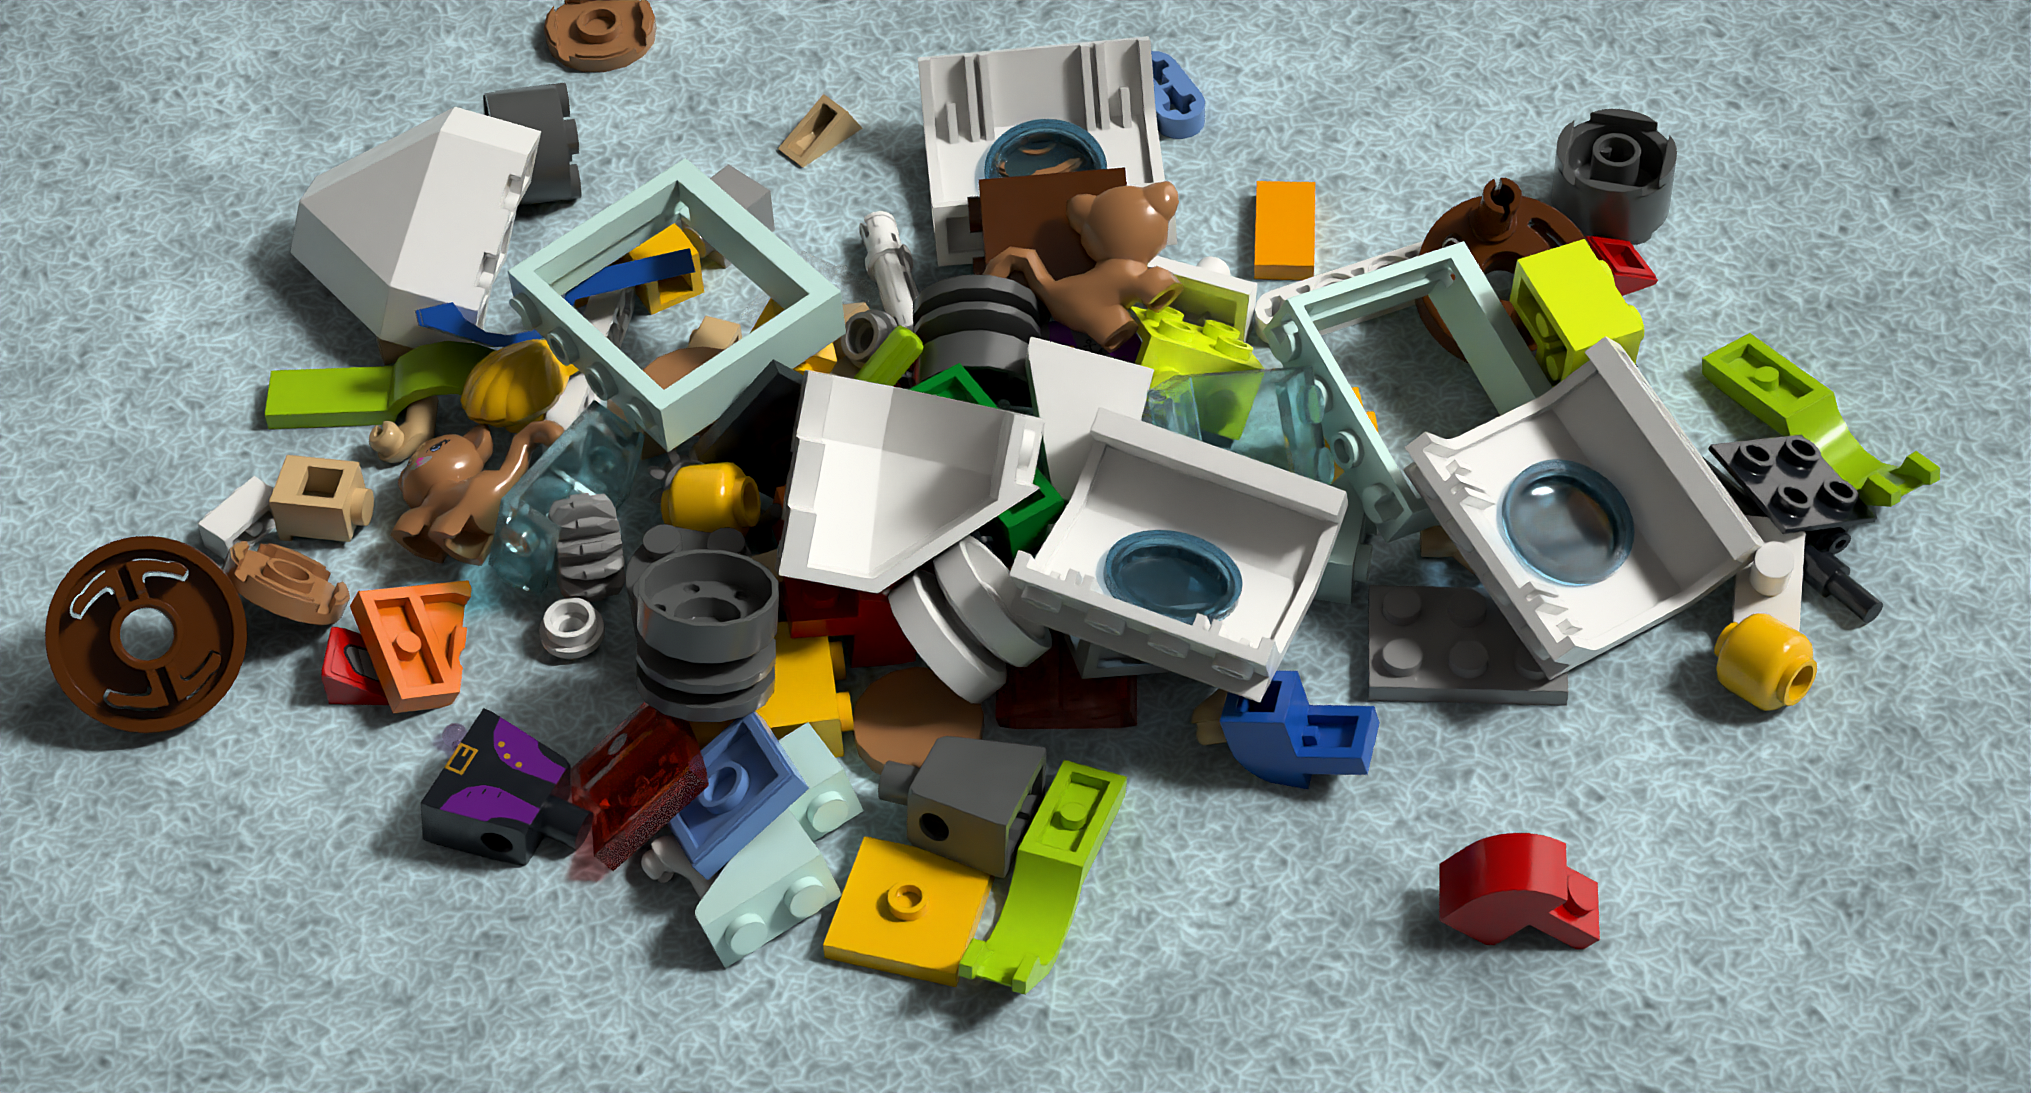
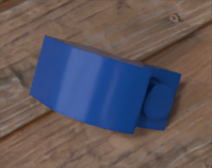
[1220,671,1380,789]

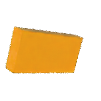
[1254,181,1315,280]

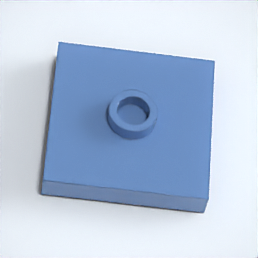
[655,711,809,880]

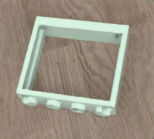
[507,158,846,452]
[1263,241,1557,544]

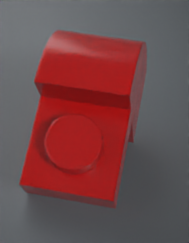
[782,575,917,668]
[1439,833,1600,949]

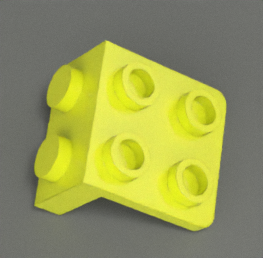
[1129,306,1267,439]

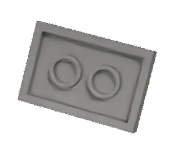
[1368,585,1569,706]

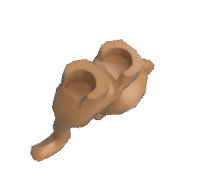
[983,181,1184,353]
[390,420,567,566]

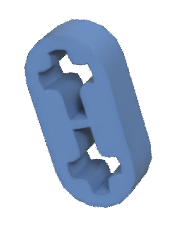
[1151,51,1205,139]

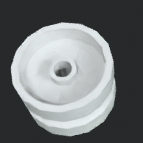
[888,535,1053,704]

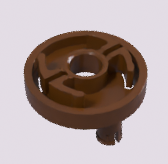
[1415,178,1591,364]
[45,536,247,733]

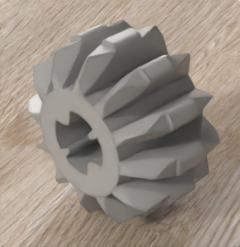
[548,493,626,602]

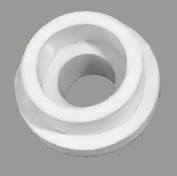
[539,597,605,659]

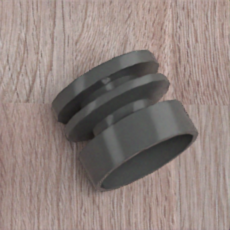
[912,275,1040,416]
[636,549,779,722]

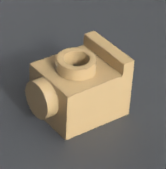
[269,455,374,542]

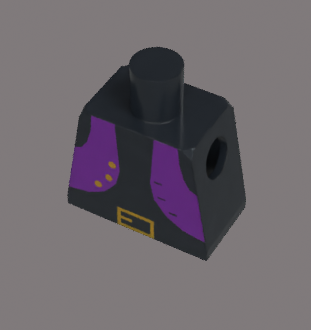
[421,708,594,866]

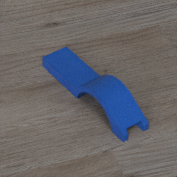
[415,248,695,347]

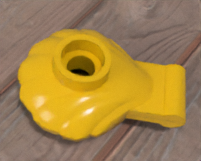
[460,339,579,433]

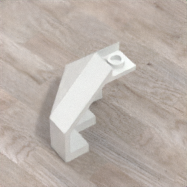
[290,107,541,349]
[775,370,1045,593]

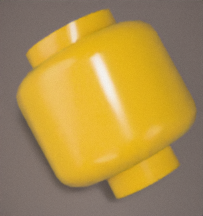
[661,462,761,538]
[1714,613,1817,711]

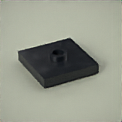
[693,359,804,499]

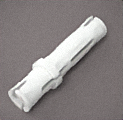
[859,211,919,332]

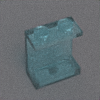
[1147,366,1335,486]
[488,400,646,598]

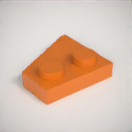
[350,580,472,713]

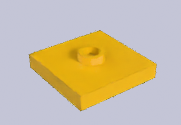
[823,836,995,987]

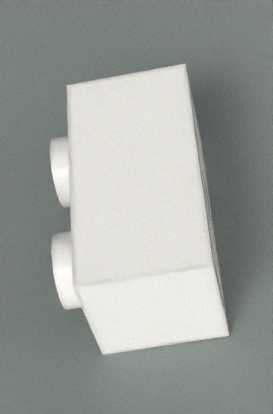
[198,476,276,559]

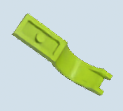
[1702,333,1940,507]
[264,341,497,429]
[959,760,1127,995]

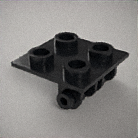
[1708,434,1877,554]

